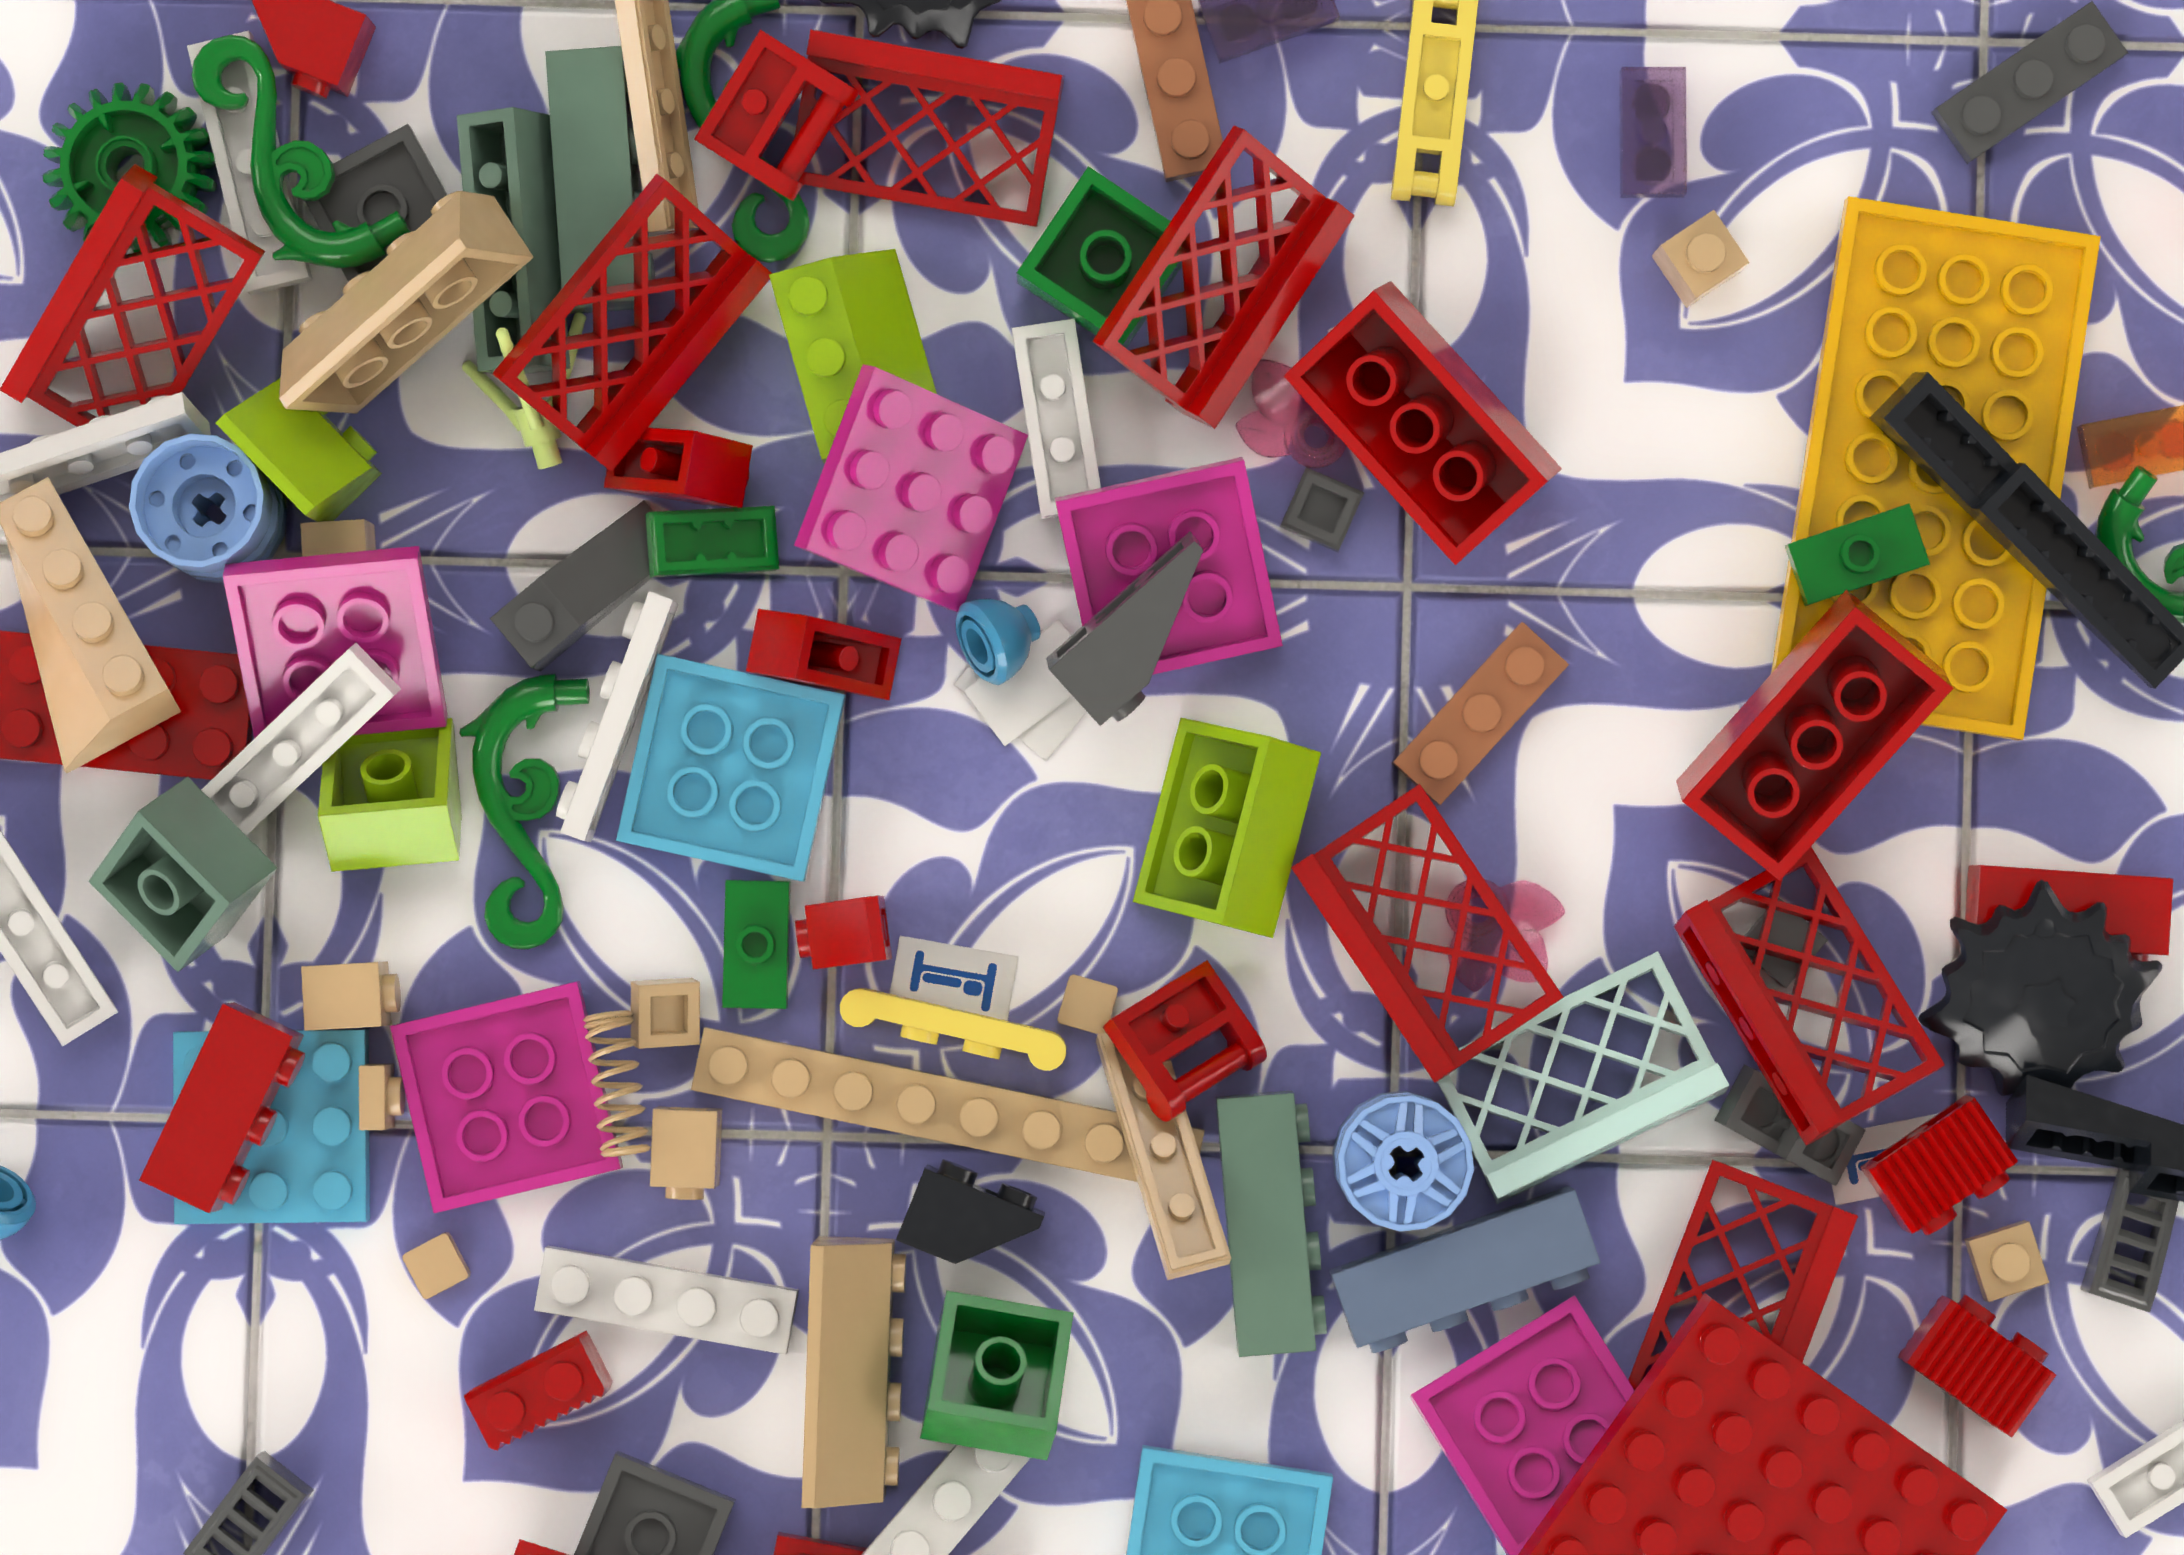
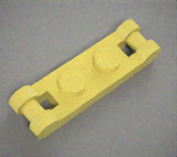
[1391,0,1479,207]
[840,988,1067,1071]

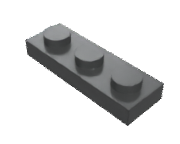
[1931,1,2128,164]

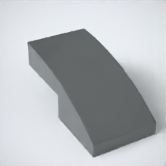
[1714,1064,1866,1186]

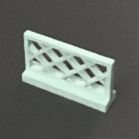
[1437,951,1729,1204]

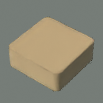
[1057,974,1118,1034]
[402,1232,471,1299]

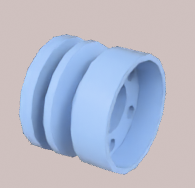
[129,433,287,583]
[1332,1091,1474,1232]

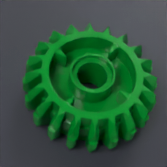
[42,82,217,253]

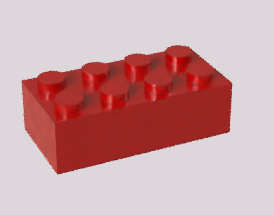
[1676,589,1954,881]

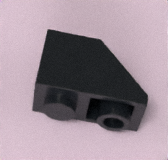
[896,1159,1045,1264]

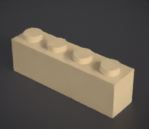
[0,477,181,774]

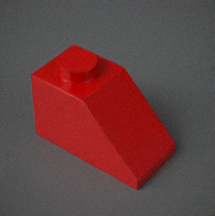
[252,0,376,99]
[604,428,753,508]
[746,609,902,701]
[795,895,892,970]

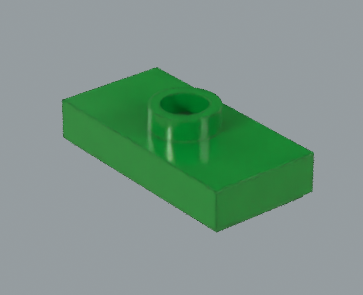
[1785,503,1930,606]
[645,506,779,578]
[722,880,791,1009]

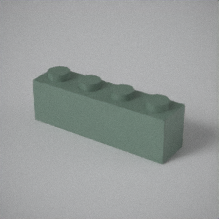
[545,46,655,314]
[457,107,571,374]
[1215,1091,1327,1357]

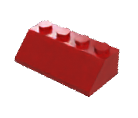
[1283,281,1562,565]

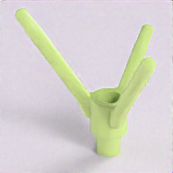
[462,312,586,469]

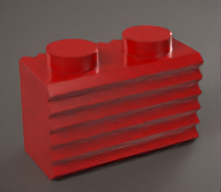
[1860,1095,2018,1235]
[1898,1294,2056,1438]
[464,1331,613,1451]

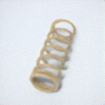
[583,1010,651,1157]

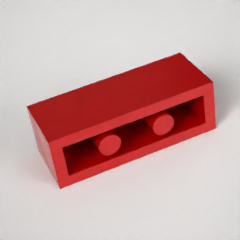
[1965,865,2174,961]
[139,1002,305,1213]

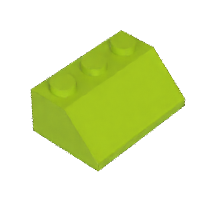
[769,249,937,465]
[1133,717,1321,938]

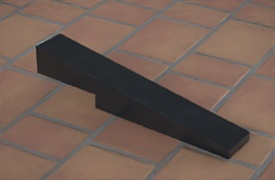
[1869,372,2184,689]
[2006,1075,2184,1202]

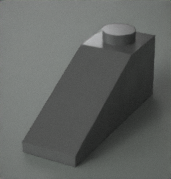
[490,500,654,672]
[1046,532,1203,726]

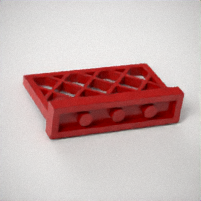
[794,29,1065,227]
[1092,126,1355,429]
[0,164,265,427]
[492,174,772,472]
[1291,784,1564,1083]
[1674,847,1945,1146]
[1628,1159,1858,1390]

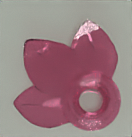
[1235,359,1346,468]
[1445,879,1565,992]

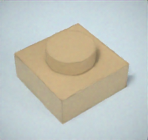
[631,977,700,1049]
[359,1063,405,1130]
[1964,1220,2049,1302]

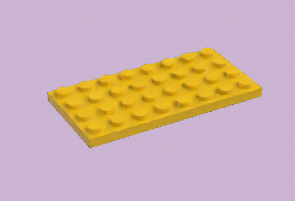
[1771,196,2101,741]

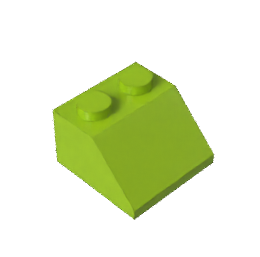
[215,378,382,522]
[318,718,462,872]

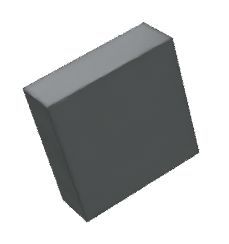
[1280,467,1364,552]
[1744,898,1828,988]

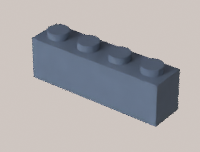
[1329,1186,1601,1353]

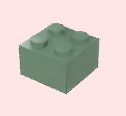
[88,776,278,972]

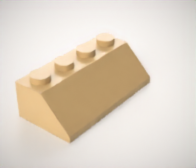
[279,191,534,414]
[801,1236,906,1509]

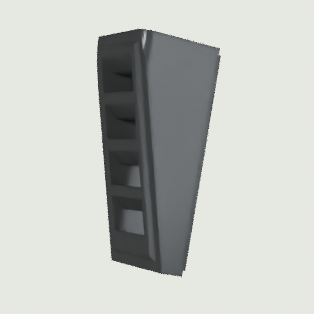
[2080,1168,2179,1313]
[183,1451,314,1555]

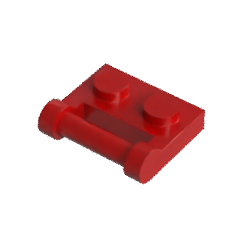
[694,29,860,201]
[1103,960,1267,1122]

